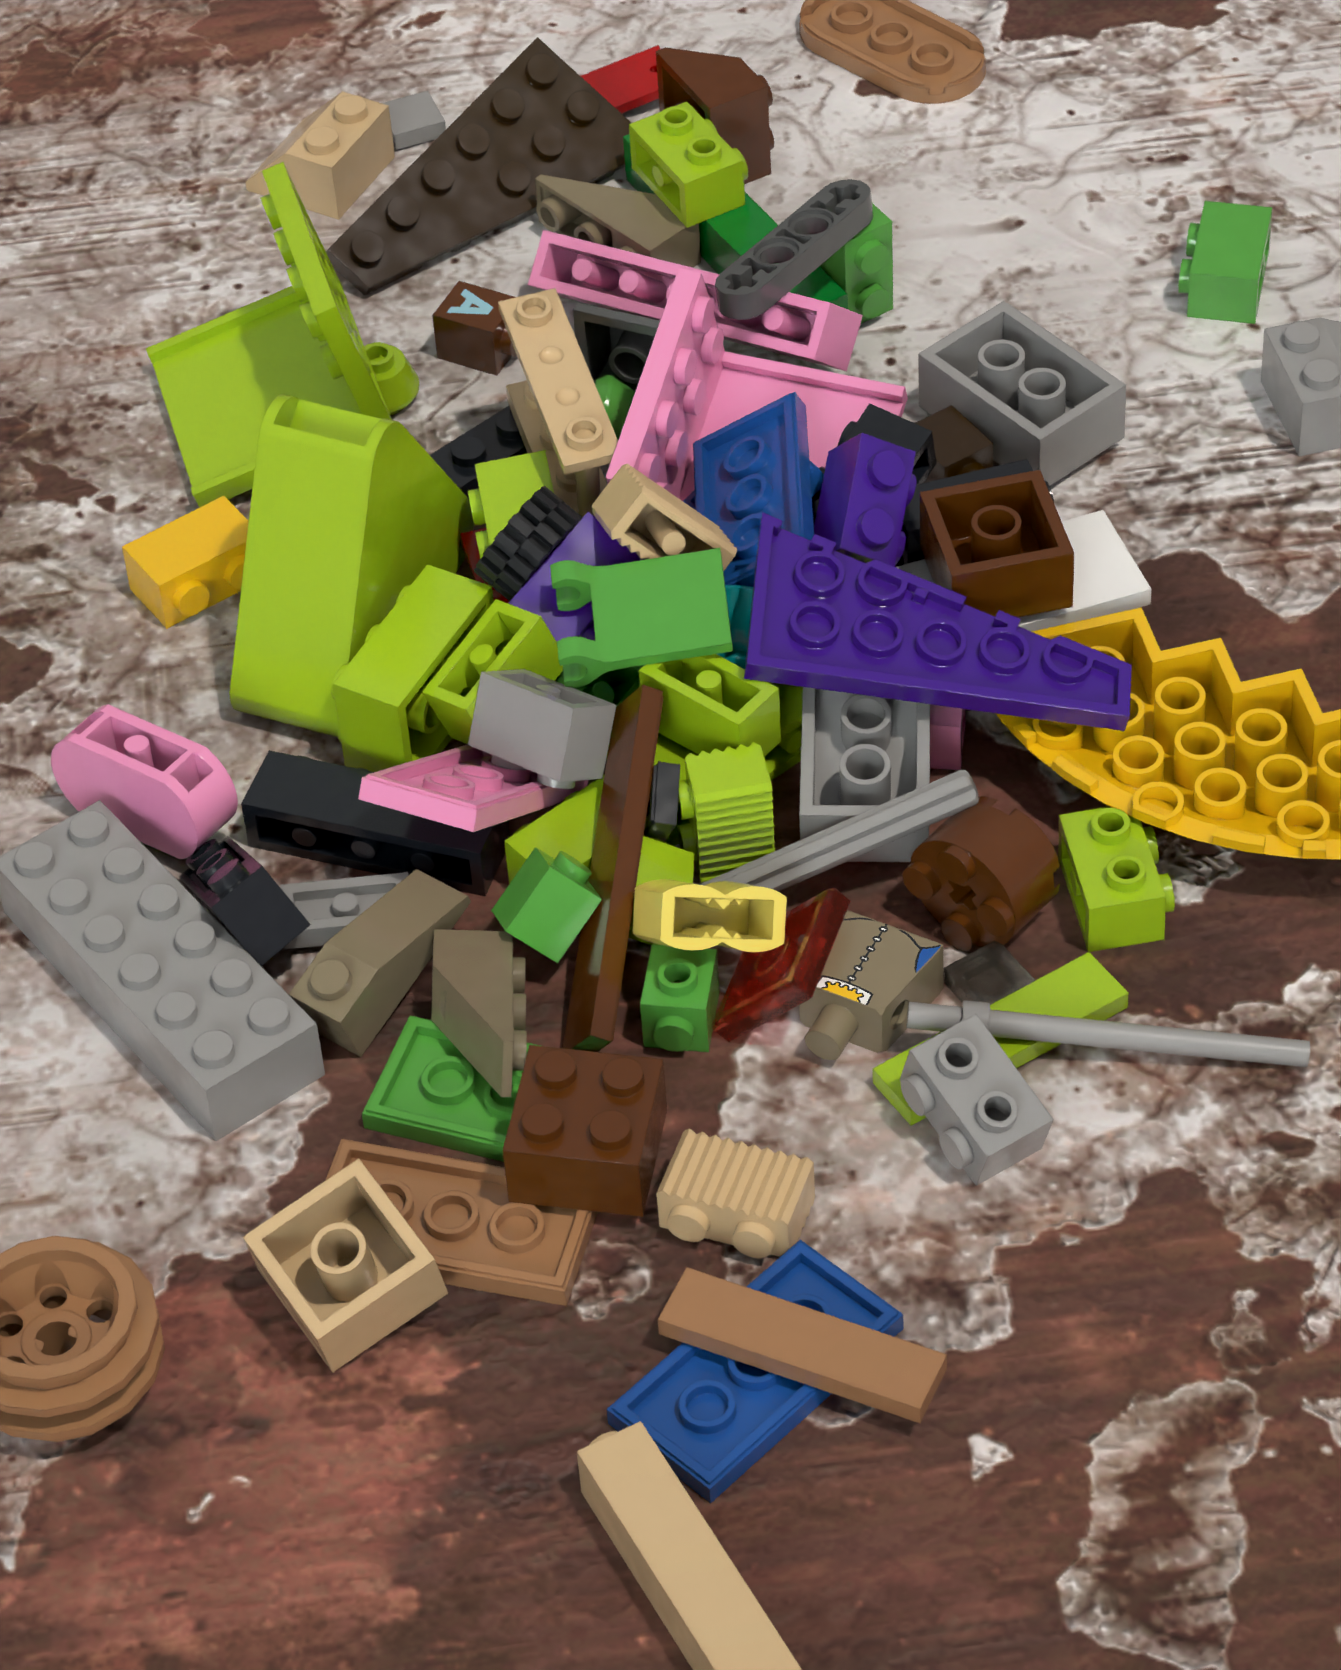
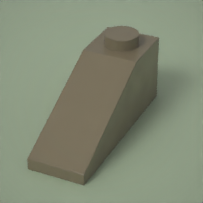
[288,869,471,1057]

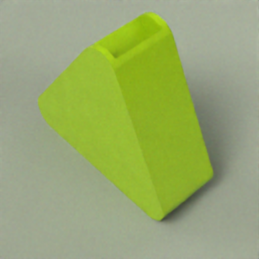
[229,394,474,737]

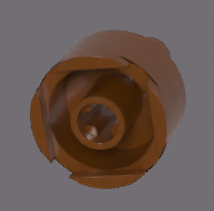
[902,796,1061,951]

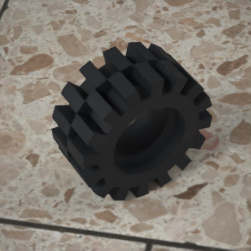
[474,486,583,601]

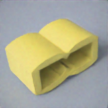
[632,879,787,952]

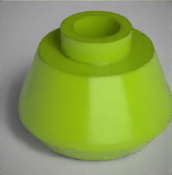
[365,342,420,415]

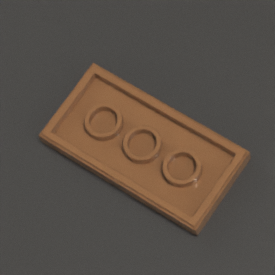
[325,1139,598,1306]

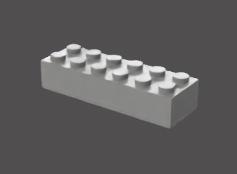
[0,800,325,1141]

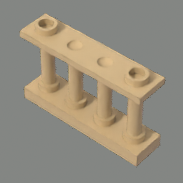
[498,288,618,517]

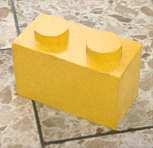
[122,496,249,629]

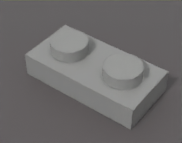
[280,872,408,949]

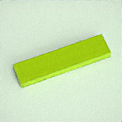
[872,952,1129,1126]

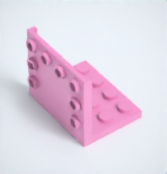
[605,268,908,501]

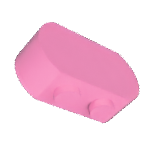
[51,704,238,859]

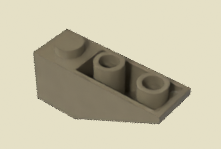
[535,175,701,268]
[431,929,527,1097]

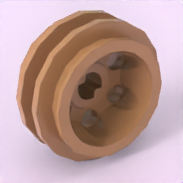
[0,1236,165,1442]

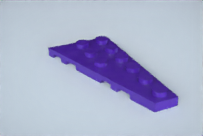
[744,512,1132,731]

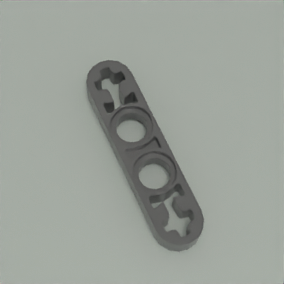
[715,179,873,320]

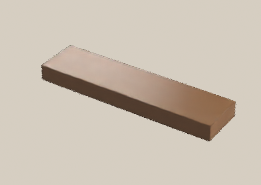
[658,1267,947,1423]

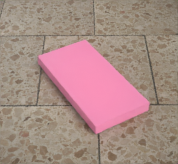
[358,745,589,832]

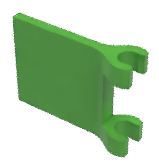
[550,548,733,687]

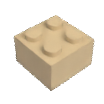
[243,1158,448,1373]

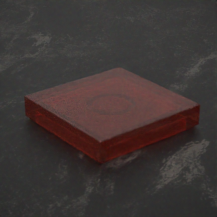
[712,887,851,1042]

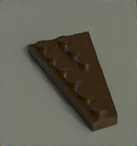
[326,37,631,296]

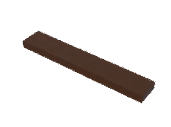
[563,685,664,1052]

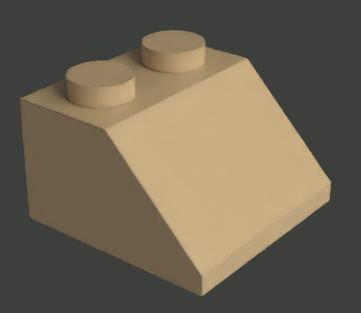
[245,91,395,220]

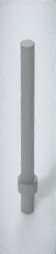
[906,1000,1310,1067]

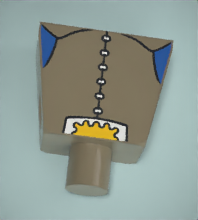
[798,904,944,1060]

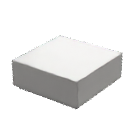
[382,91,446,150]

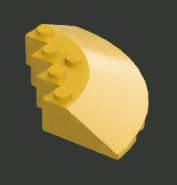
[995,607,1341,860]

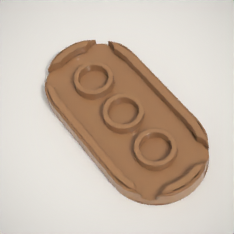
[799,0,986,104]

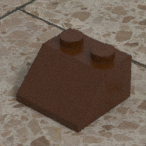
[656,47,774,184]

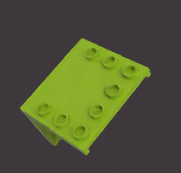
[146,162,392,508]

